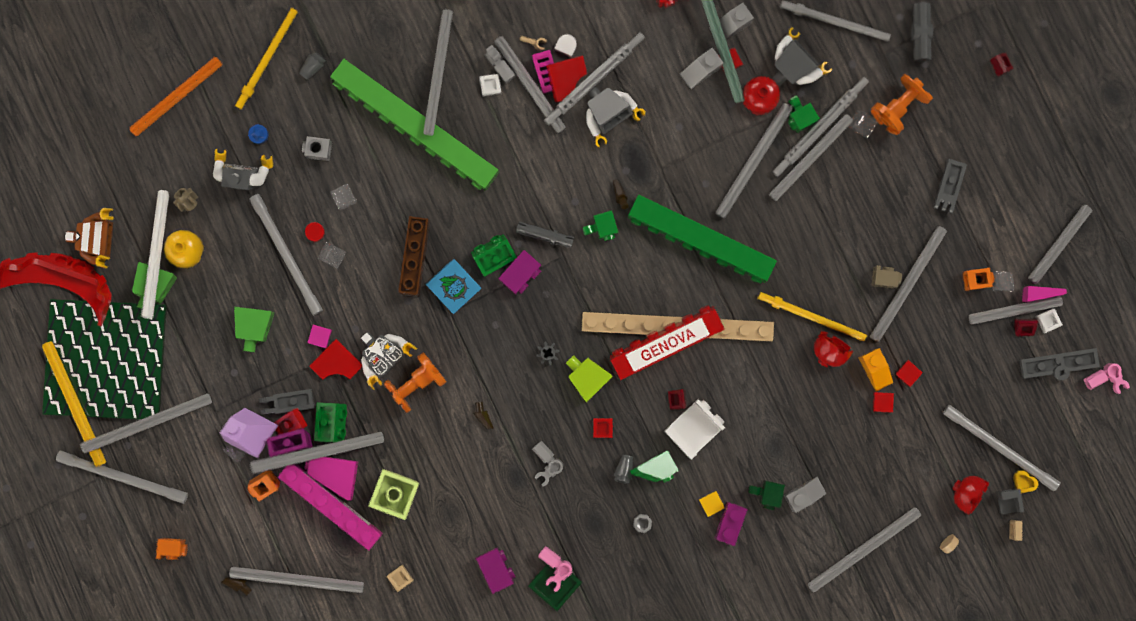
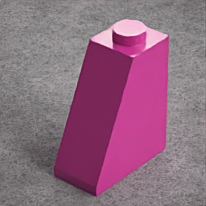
[305,456,358,500]

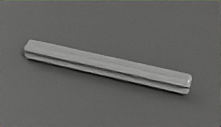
[1028,205,1092,284]
[969,296,1063,324]

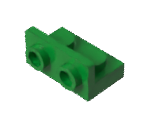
[471,234,517,277]
[314,402,347,442]

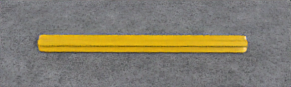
[42,341,106,467]

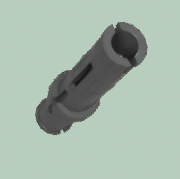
[516,221,574,249]

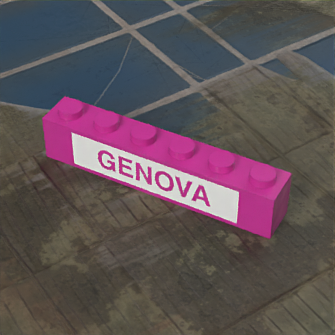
[278,463,383,550]

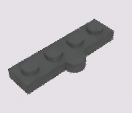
[1019,348,1100,380]

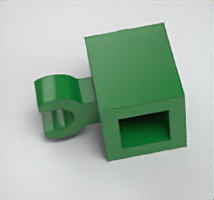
[788,95,820,133]
[583,210,618,241]

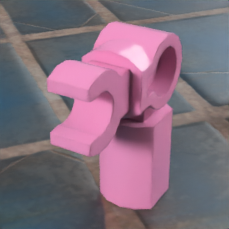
[1084,363,1130,394]
[538,546,572,592]

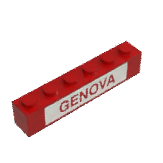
[610,305,725,380]

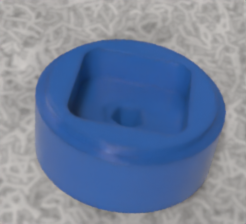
[248,125,269,144]

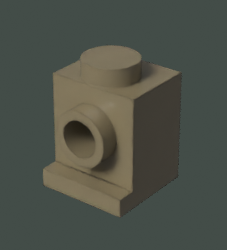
[871,265,902,289]

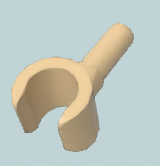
[520,36,547,51]

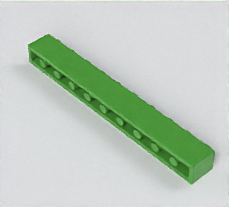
[330,59,499,190]

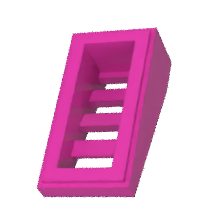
[532,50,554,94]
[1022,286,1067,302]

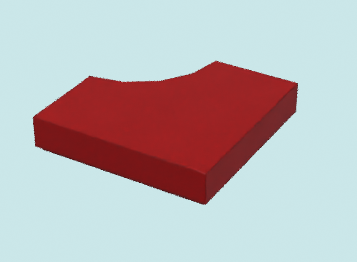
[546,56,587,102]
[309,339,362,380]

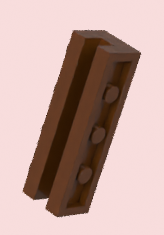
[398,216,430,296]

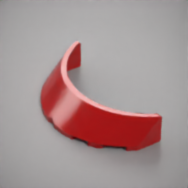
[0,252,111,327]

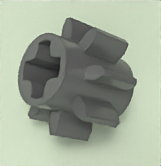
[536,342,560,365]

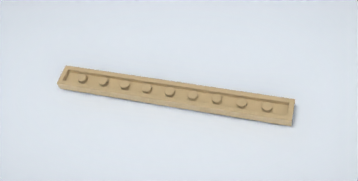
[582,312,774,342]

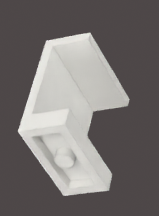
[664,400,725,460]

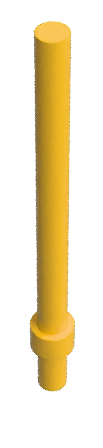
[235,8,298,110]
[758,292,867,342]

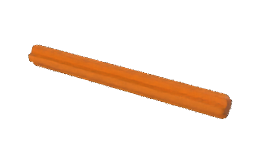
[129,57,222,136]

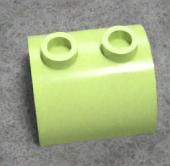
[369,469,419,520]

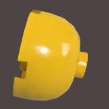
[163,230,204,269]

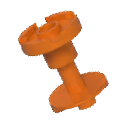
[871,74,933,135]
[383,352,446,413]

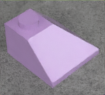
[220,408,278,458]

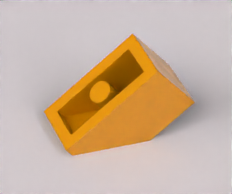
[858,348,893,391]

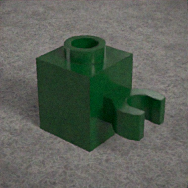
[748,480,785,511]

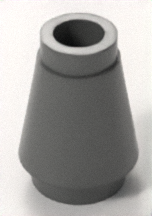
[299,51,326,80]
[614,454,633,484]

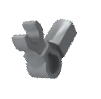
[484,45,515,83]
[532,440,563,486]

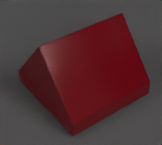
[990,53,1013,77]
[1014,319,1038,336]
[668,389,687,410]

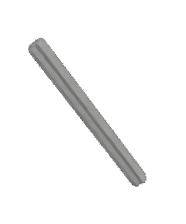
[495,36,565,133]
[769,114,853,201]

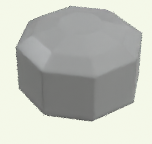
[633,514,652,533]

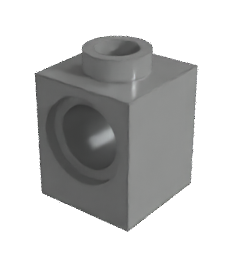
[302,136,332,161]

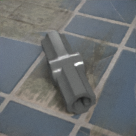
[911,2,933,62]

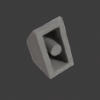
[710,3,754,40]
[680,48,723,89]
[784,477,826,513]

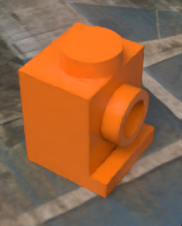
[962,268,994,291]
[248,469,280,501]
[156,538,188,560]

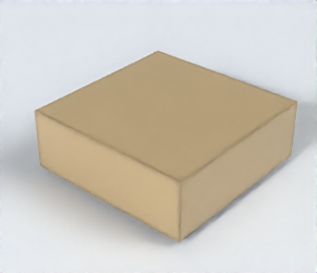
[1009,520,1022,541]
[386,564,414,592]

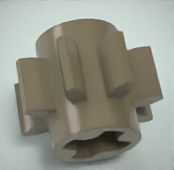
[173,188,198,212]

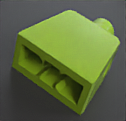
[566,355,613,402]

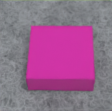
[308,325,332,348]

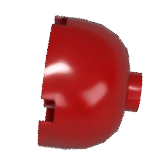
[743,76,780,115]
[814,331,853,367]
[953,476,989,515]

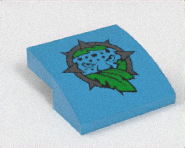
[426,258,481,314]

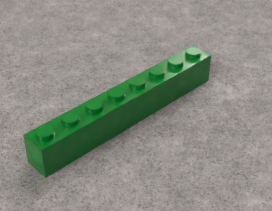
[628,194,777,284]

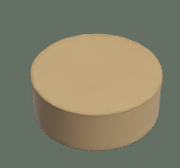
[940,534,959,553]

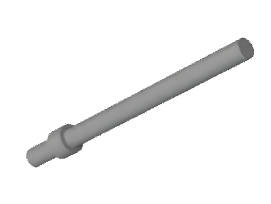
[780,0,891,41]

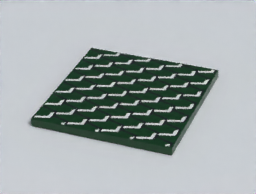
[42,299,167,419]

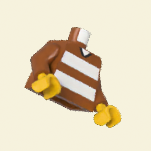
[65,208,114,268]

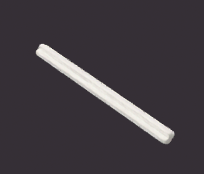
[142,190,169,319]

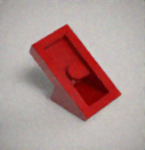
[274,408,307,435]

